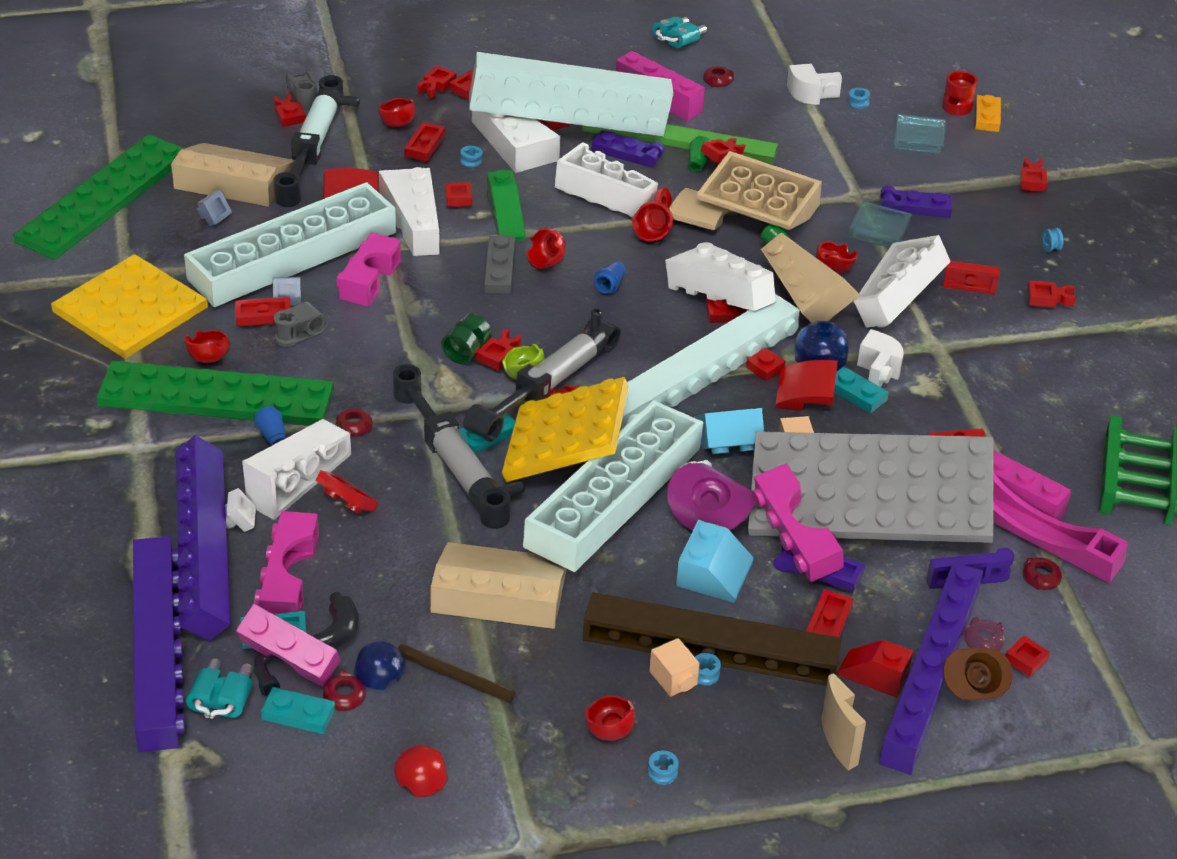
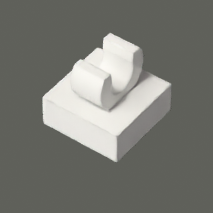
[225,488,256,532]

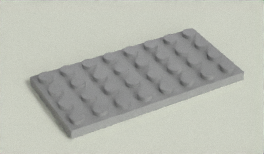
[748,432,993,543]

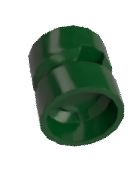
[441,313,492,364]

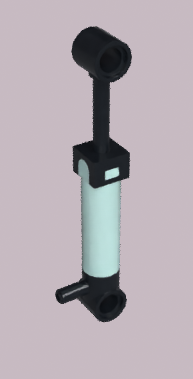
[274,75,360,207]

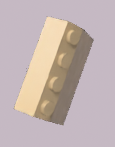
[171,143,295,207]
[696,151,822,230]
[431,542,567,629]

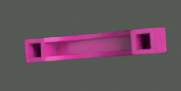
[993,473,1128,584]

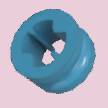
[848,88,870,108]
[460,146,483,167]
[1042,227,1063,252]
[695,653,721,685]
[648,750,679,785]

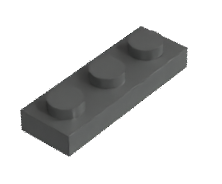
[484,235,515,294]

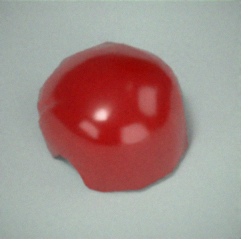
[378,98,415,128]
[632,201,674,242]
[526,228,566,269]
[815,241,858,275]
[184,330,230,364]
[586,695,635,741]
[394,745,448,797]

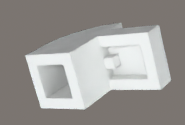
[787,64,842,105]
[857,329,904,387]

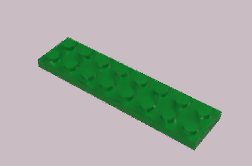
[13,134,185,260]
[96,361,334,426]

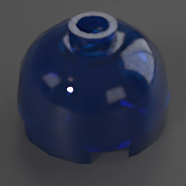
[794,321,849,371]

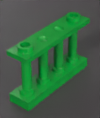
[1099,415,1177,525]

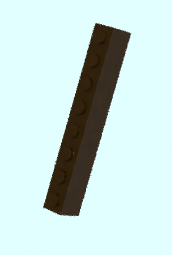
[583,592,842,686]

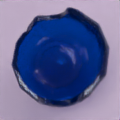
[354,641,406,690]

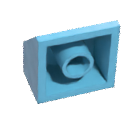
[694,408,764,454]
[676,520,754,603]

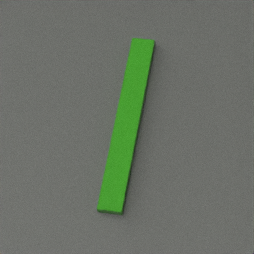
[582,124,778,164]

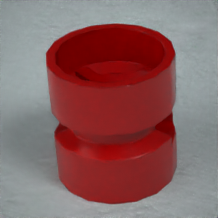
[942,71,978,116]

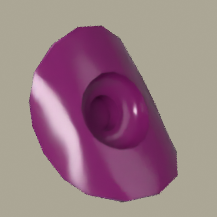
[667,463,755,531]

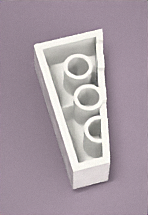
[472,110,560,173]
[555,142,658,217]
[379,167,439,256]
[854,235,951,328]
[665,242,776,311]
[242,419,351,520]

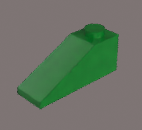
[487,170,526,241]

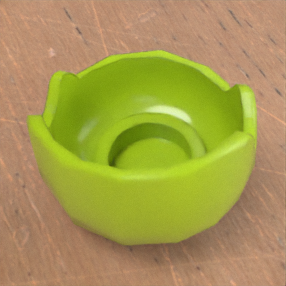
[502,344,545,380]

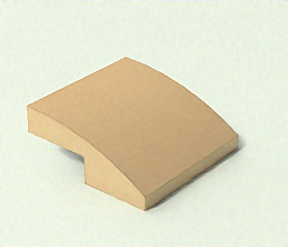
[669,188,731,230]
[821,673,866,771]

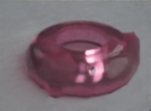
[964,616,1005,651]

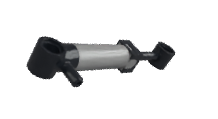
[463,308,621,442]
[393,364,525,529]

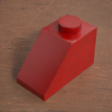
[837,640,913,698]

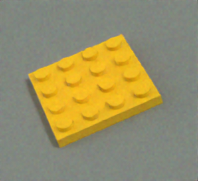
[51,254,208,359]
[502,377,629,482]

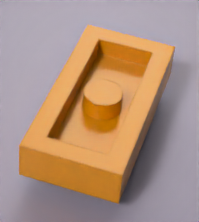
[975,95,1001,132]

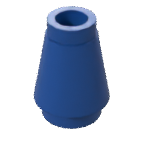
[594,261,626,294]
[254,406,287,446]

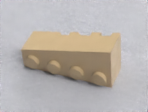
[761,232,860,329]

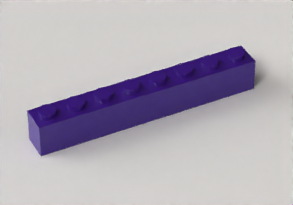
[175,435,230,642]
[133,536,185,752]
[879,562,983,775]

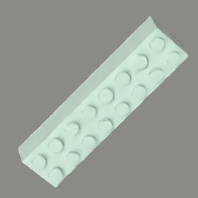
[469,52,673,136]
[184,182,396,307]
[523,400,703,572]

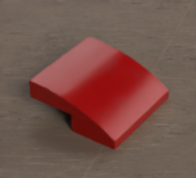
[323,168,378,199]
[775,360,838,411]

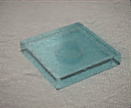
[894,114,946,154]
[847,202,912,248]

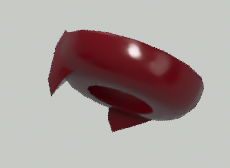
[703,66,734,87]
[335,408,373,436]
[1022,558,1062,590]
[323,670,366,711]

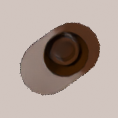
[943,647,1013,701]

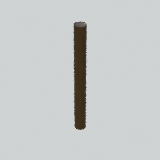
[396,643,515,703]

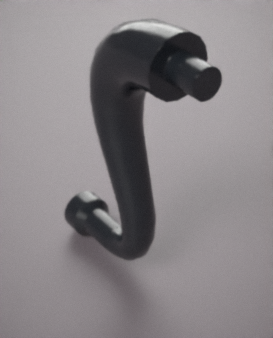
[254,592,359,696]

